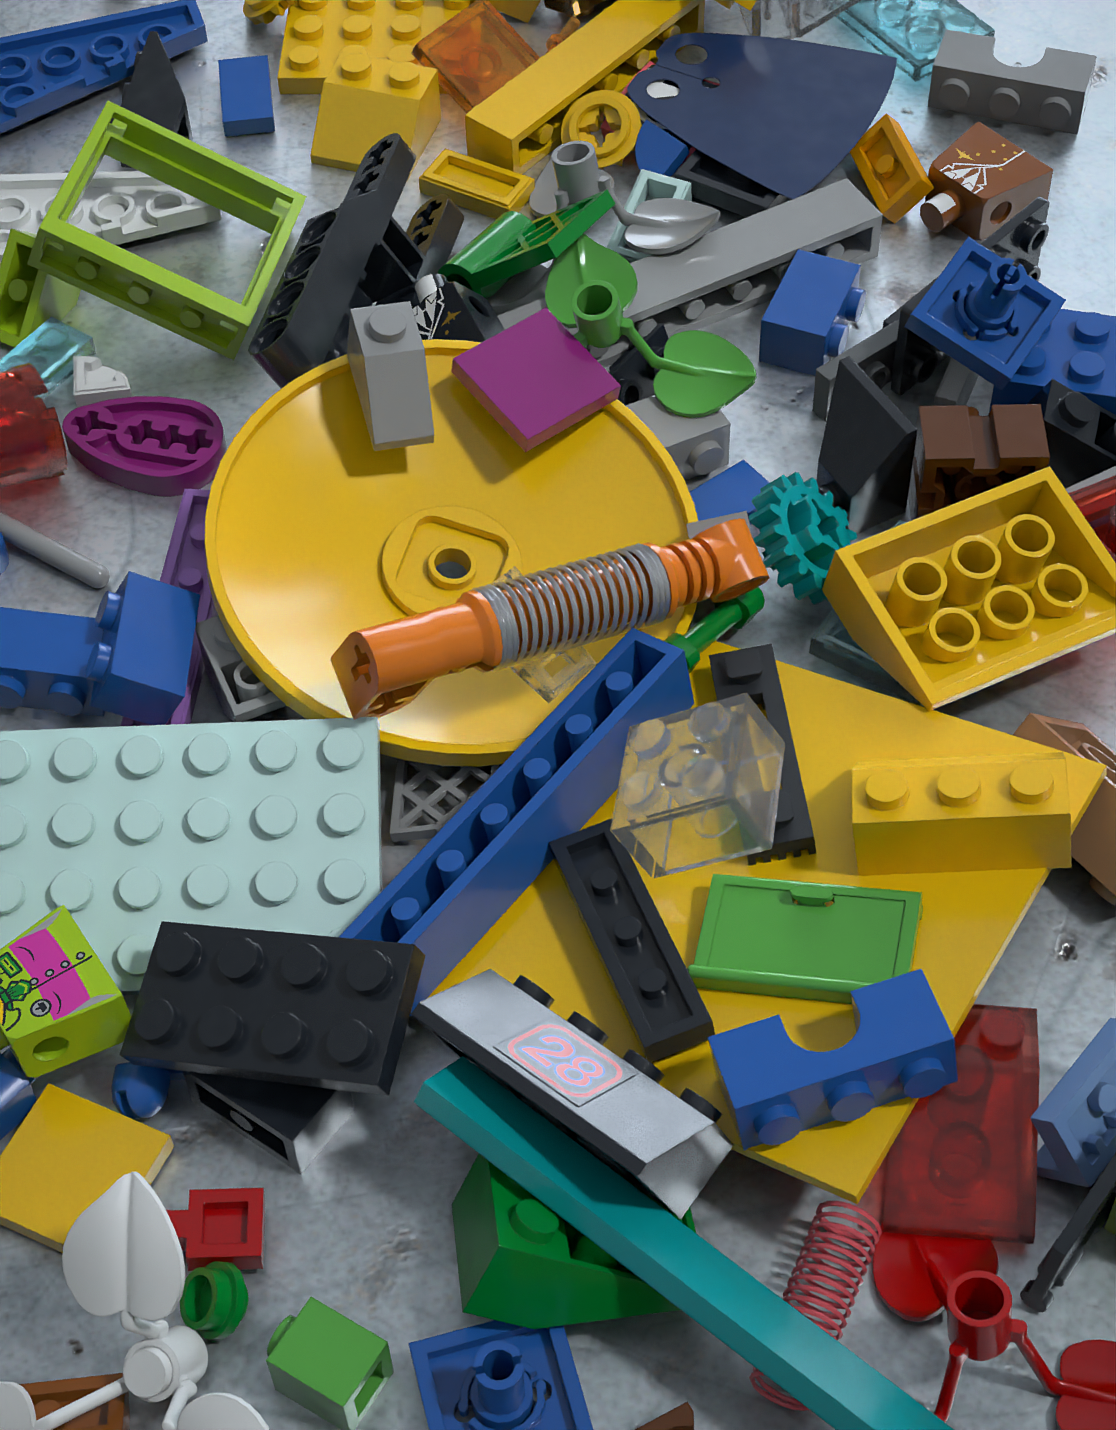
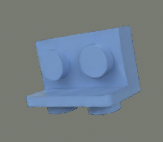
[1030,1018,1116,1188]

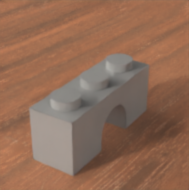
[928,29,1097,135]

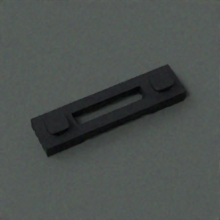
[709,644,816,866]

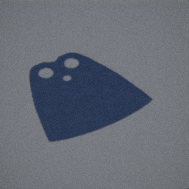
[627,33,897,200]

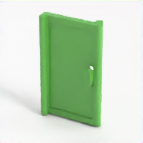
[687,874,923,1004]

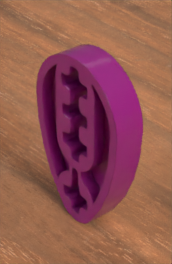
[62,396,227,497]

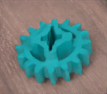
[749,472,858,605]

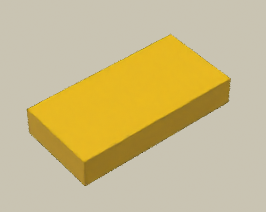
[419,148,535,219]

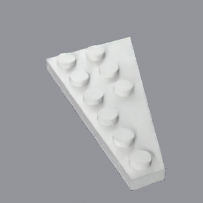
[0,171,223,265]

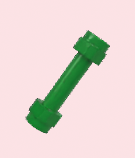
[664,587,765,673]

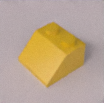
[310,52,441,182]

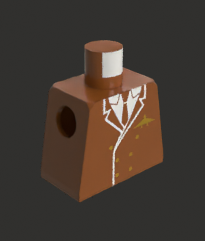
[920,121,1053,240]

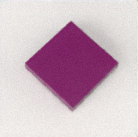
[451,307,621,452]

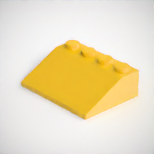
[822,466,1116,711]

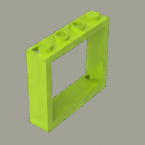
[27,101,307,360]

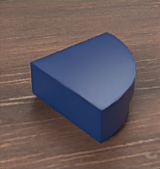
[635,119,690,177]

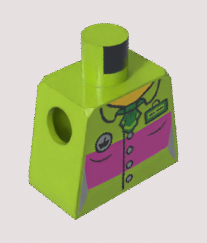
[0,905,131,1078]

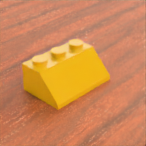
[852,752,1072,876]

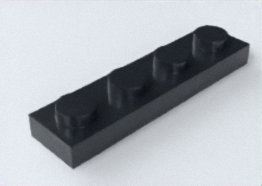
[549,818,715,1063]

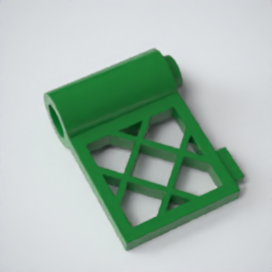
[437,189,616,300]

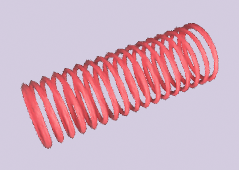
[749,1201,882,1411]

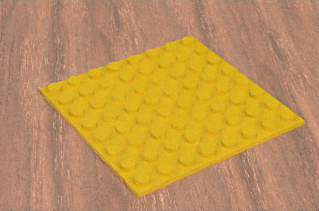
[428,641,1107,1204]

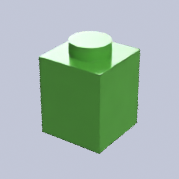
[266,1297,394,1430]

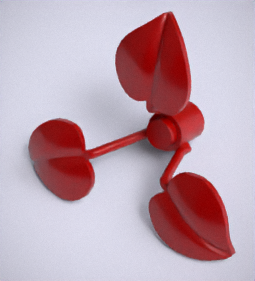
[873,1188,1116,1430]

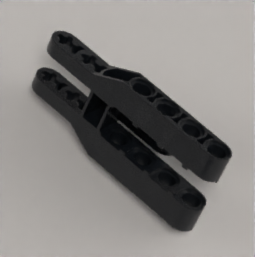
[248,133,464,389]

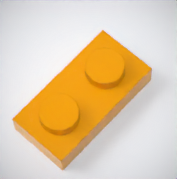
[850,113,934,224]

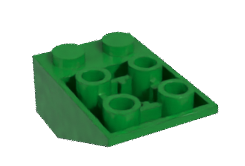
[451,1154,696,1329]

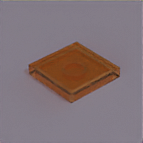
[411,0,540,114]

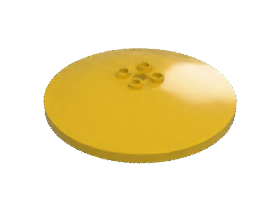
[205,339,698,767]

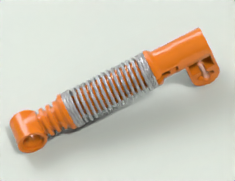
[330,518,770,720]

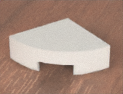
[73,356,133,408]

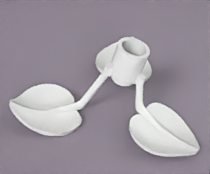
[0,1172,270,1430]

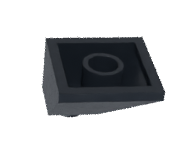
[816,356,918,534]

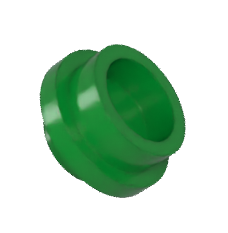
[180,1261,249,1340]

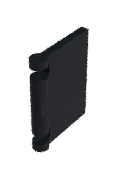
[1020,1153,1116,1312]

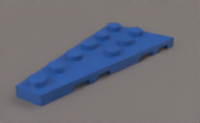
[0,0,208,133]

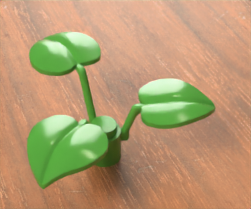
[545,233,757,418]

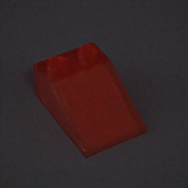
[883,1004,1040,1244]

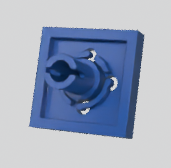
[904,237,1066,391]
[408,1320,593,1430]

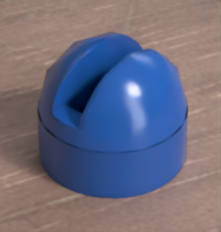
[111,1062,171,1119]

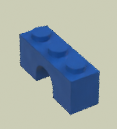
[708,969,958,1150]

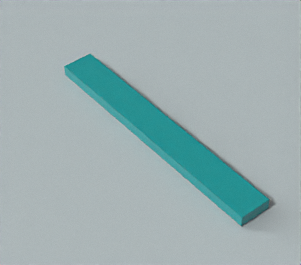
[414,1056,954,1430]

